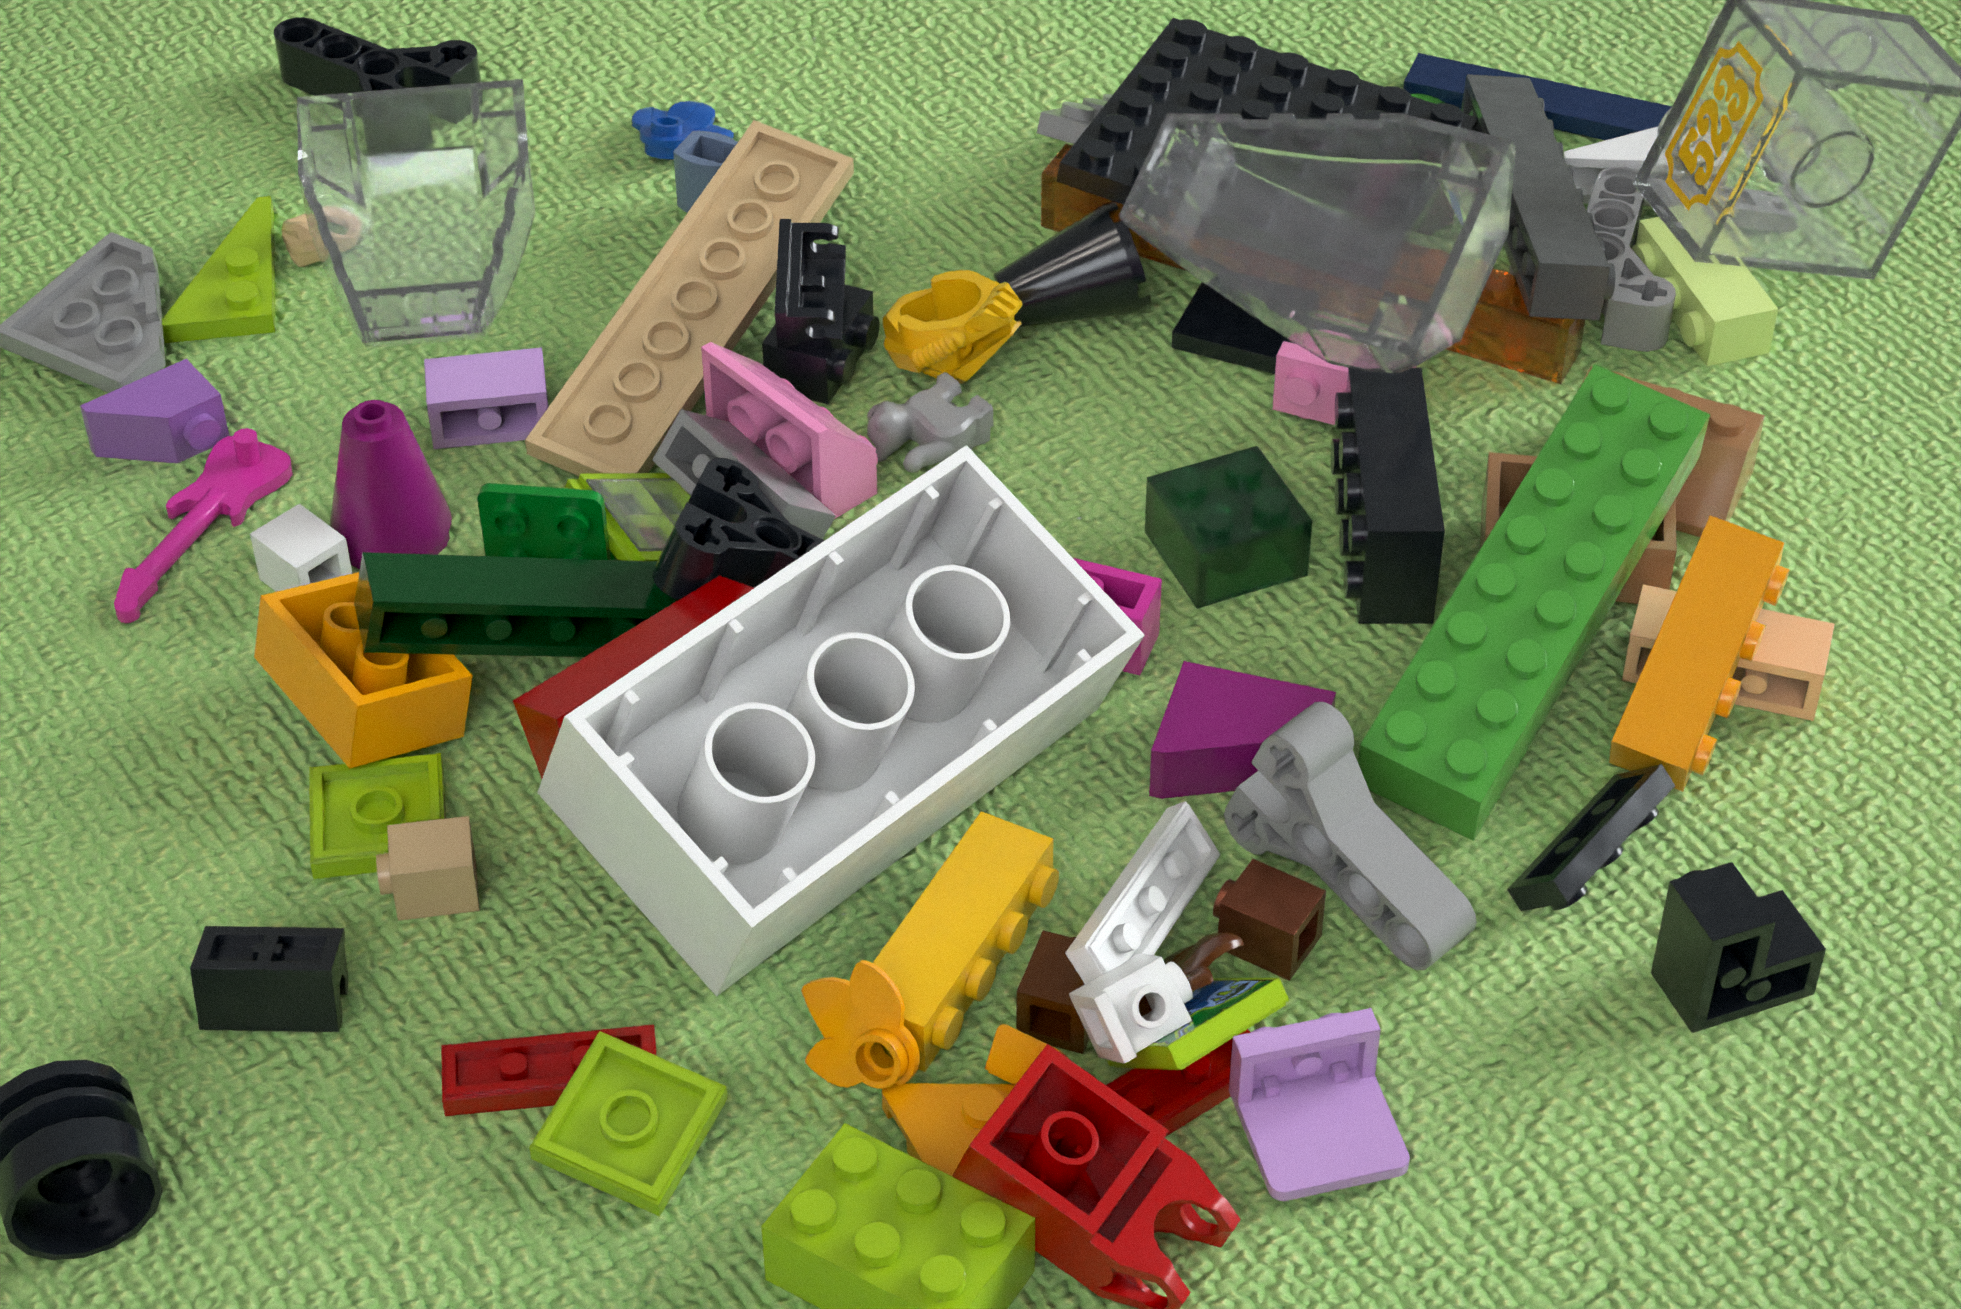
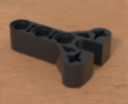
[273,17,483,164]
[652,458,825,600]

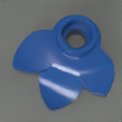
[632,101,734,159]

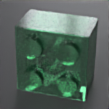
[1144,446,1313,609]

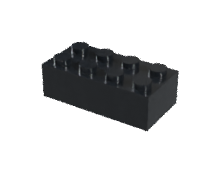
[1331,368,1445,624]

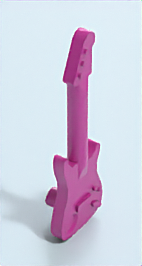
[114,428,293,623]

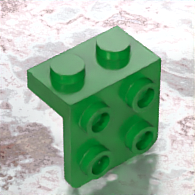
[477,483,617,560]

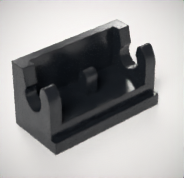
[775,219,846,349]
[190,926,348,1032]

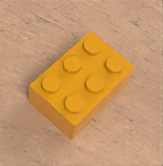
[254,572,473,769]

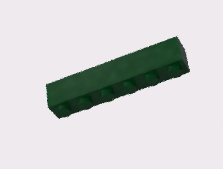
[354,552,678,657]

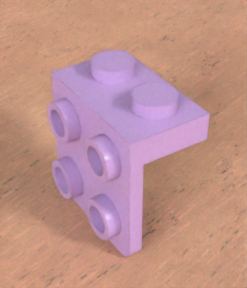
[1229,1008,1410,1201]

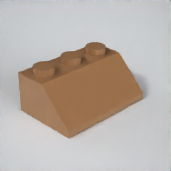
[1578,366,1765,537]

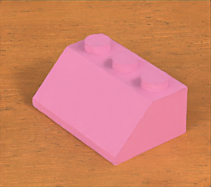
[701,342,878,519]

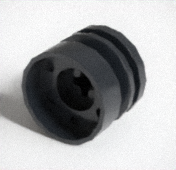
[0,1060,163,1260]

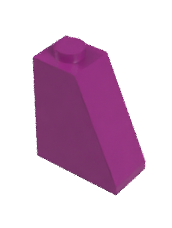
[1149,661,1336,799]

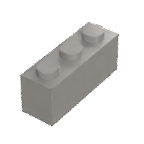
[652,409,836,539]

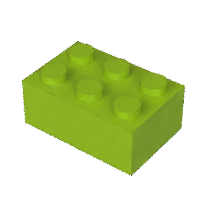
[761,1123,1035,1309]

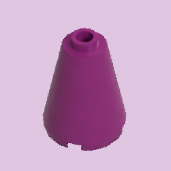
[330,400,452,569]

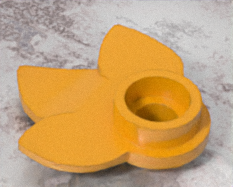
[801,960,920,1089]

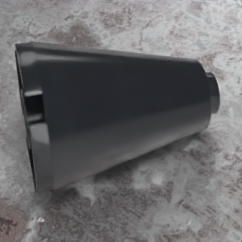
[994,201,1151,327]

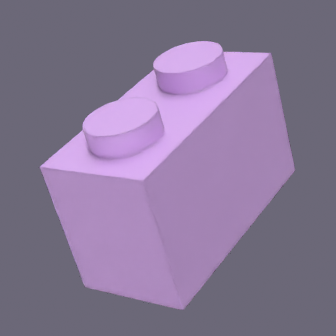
[424,347,549,449]

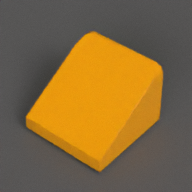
[985,1024,1069,1085]

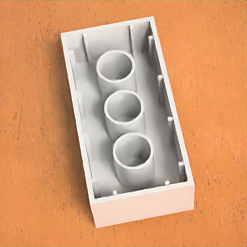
[537,445,1145,997]

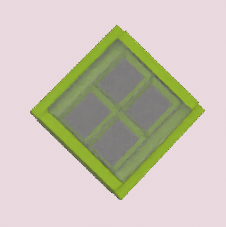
[565,473,691,561]

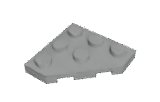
[0,232,166,393]

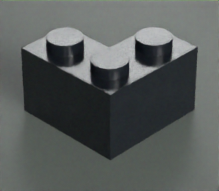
[1651,862,1826,1033]

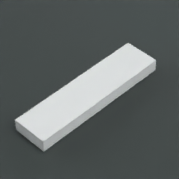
[1065,801,1220,984]

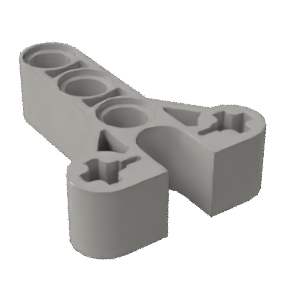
[1504,166,1676,352]
[1224,702,1477,970]

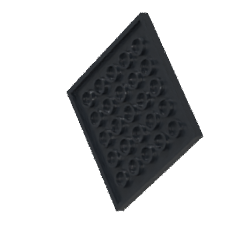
[1056,18,1478,293]

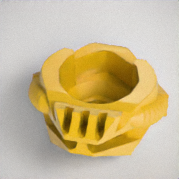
[883,270,1022,384]

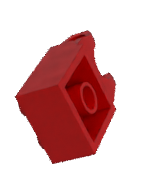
[952,1044,1241,1309]

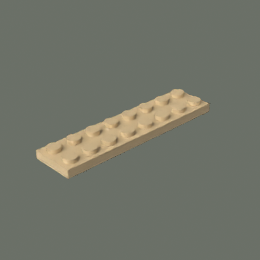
[525,120,854,476]

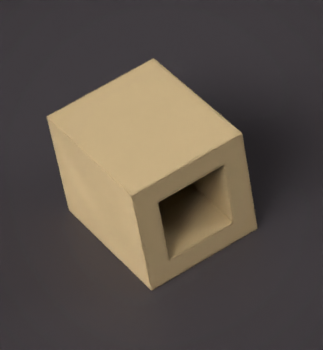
[376,816,480,921]

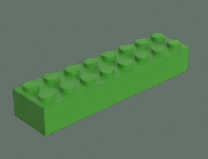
[1358,364,1710,841]

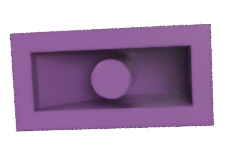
[80,359,229,463]

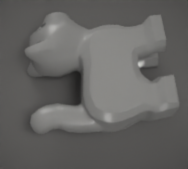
[867,372,993,473]

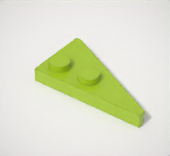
[162,196,275,343]

